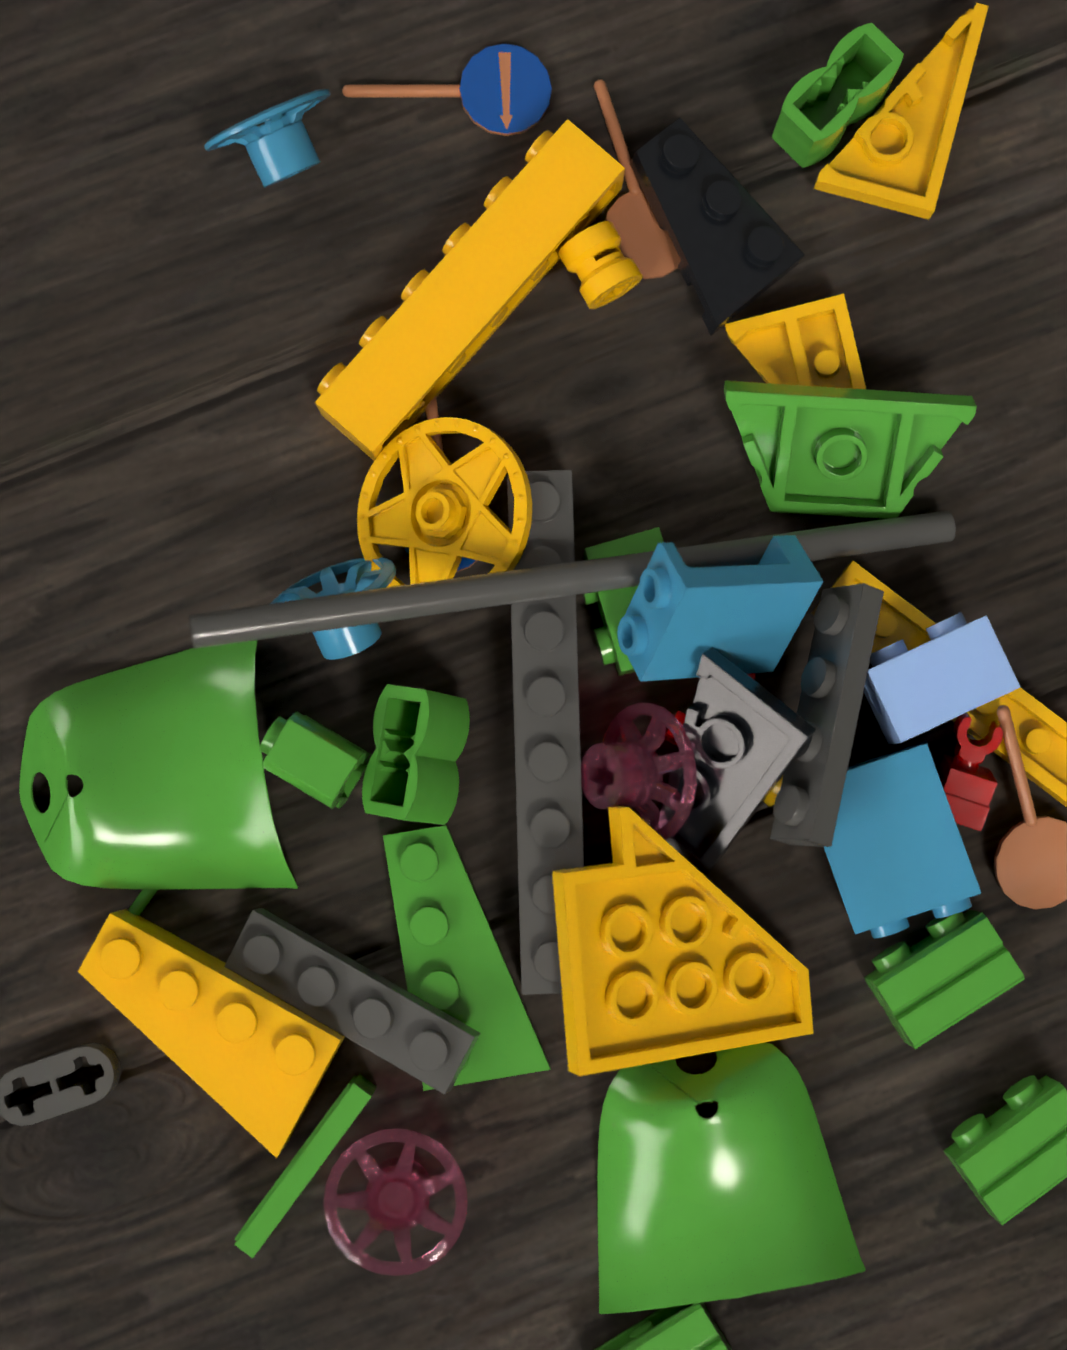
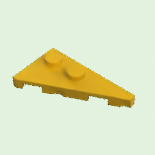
[814,3,989,220]

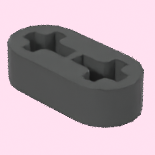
[0,1042,121,1126]

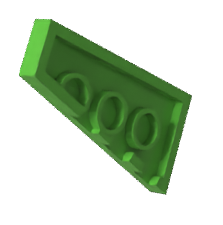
[383,825,551,1091]

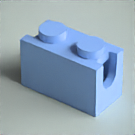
[863,612,1020,744]

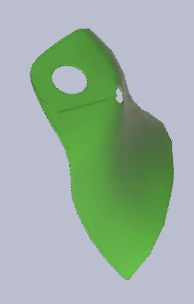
[19,640,298,889]
[597,1042,866,1315]

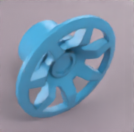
[204,89,331,188]
[271,558,396,660]

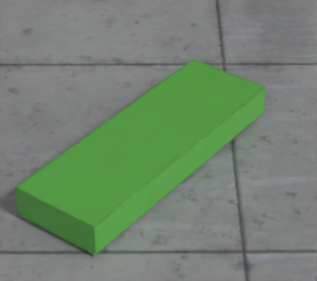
[234,1073,377,1259]

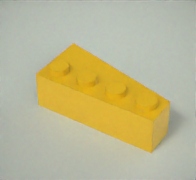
[78,909,345,1158]

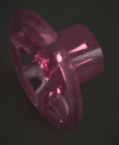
[581,703,697,840]
[323,1129,468,1276]

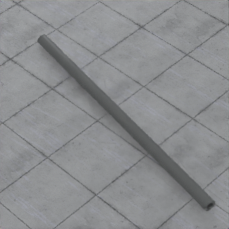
[189,511,956,649]

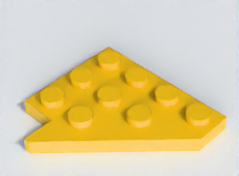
[552,806,814,1076]

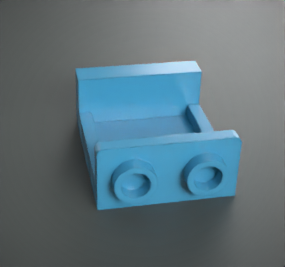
[617,535,824,682]
[824,741,981,939]

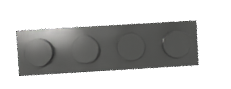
[770,583,884,847]
[224,908,480,1095]

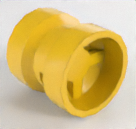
[558,221,643,309]

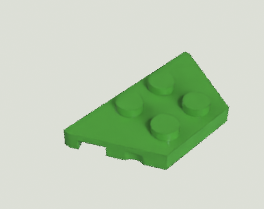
[724,381,977,519]

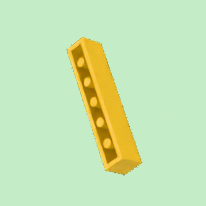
[315,119,625,461]

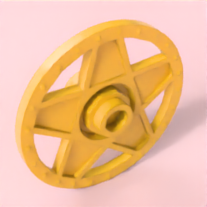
[357,417,532,587]

